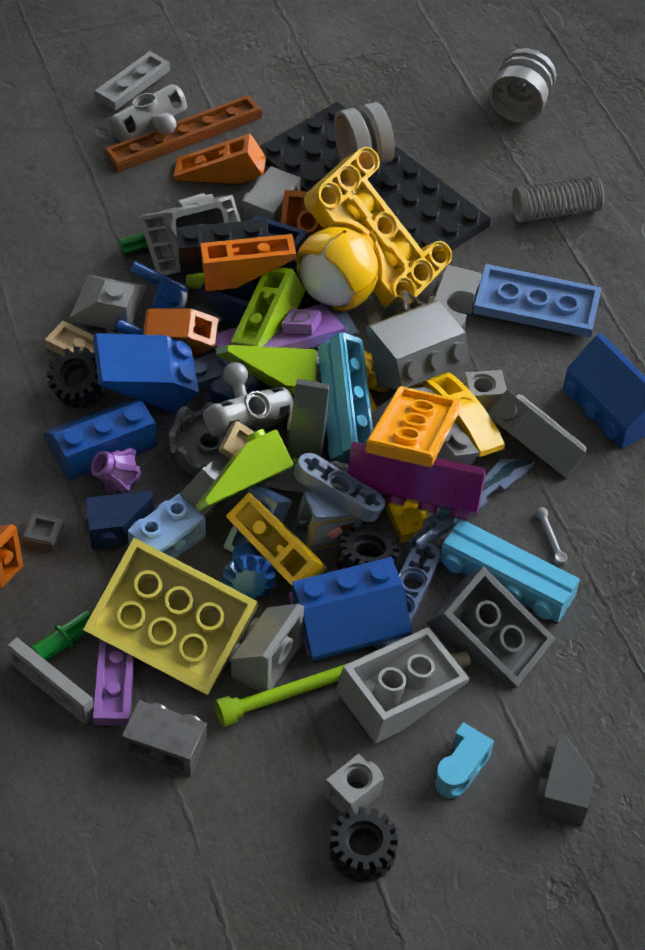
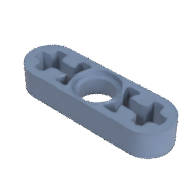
[293,453,385,522]

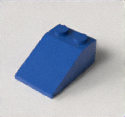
[93,333,199,414]

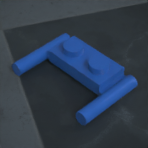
[113,261,189,335]

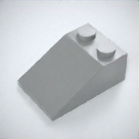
[336,627,470,744]

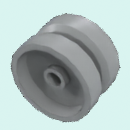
[334,102,395,167]

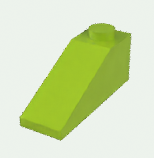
[231,267,306,347]
[216,345,316,395]
[196,429,294,512]

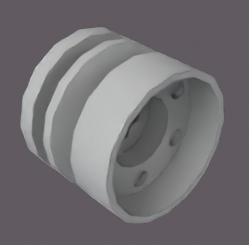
[489,48,557,123]

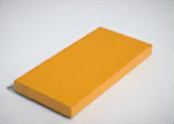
[365,386,461,468]

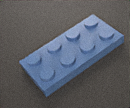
[473,264,602,338]

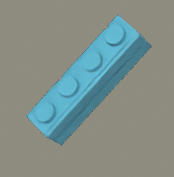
[318,333,373,465]
[440,519,580,623]

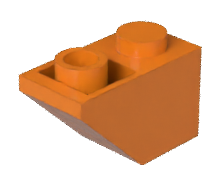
[143,309,218,357]

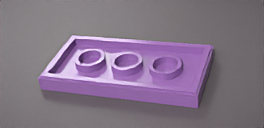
[213,304,346,366]

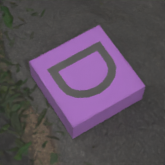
[282,309,322,335]

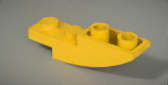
[408,372,505,457]

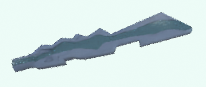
[409,459,535,549]

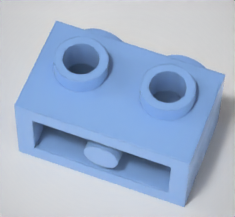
[128,494,206,559]

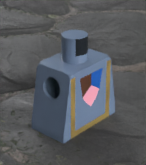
[292,489,374,554]

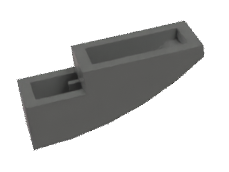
[287,379,330,471]

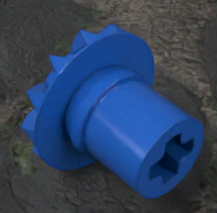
[222,543,276,601]

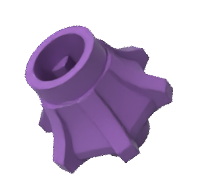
[91,448,141,495]

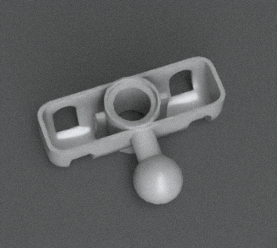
[110,84,187,142]
[203,362,293,437]

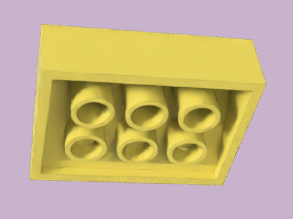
[83,538,258,696]

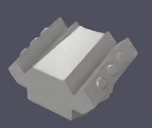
[139,194,241,275]

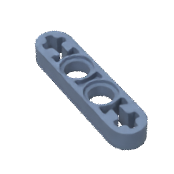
[374,542,440,650]

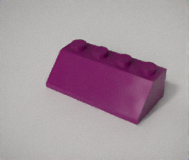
[348,441,485,520]

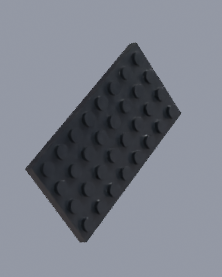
[259,102,491,275]

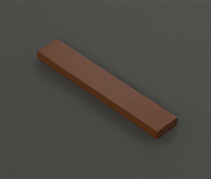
[104,95,262,173]

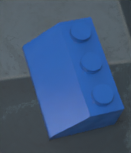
[563,333,645,449]
[43,399,157,481]
[292,557,412,661]

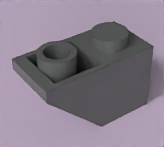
[536,734,595,825]

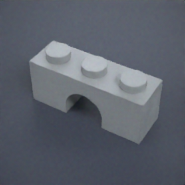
[428,265,482,330]

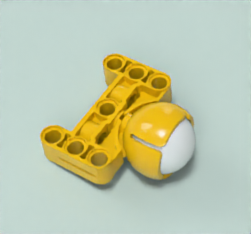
[295,147,452,311]

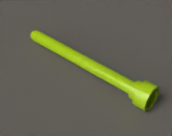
[214,662,351,728]

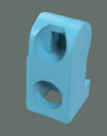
[435,722,494,798]

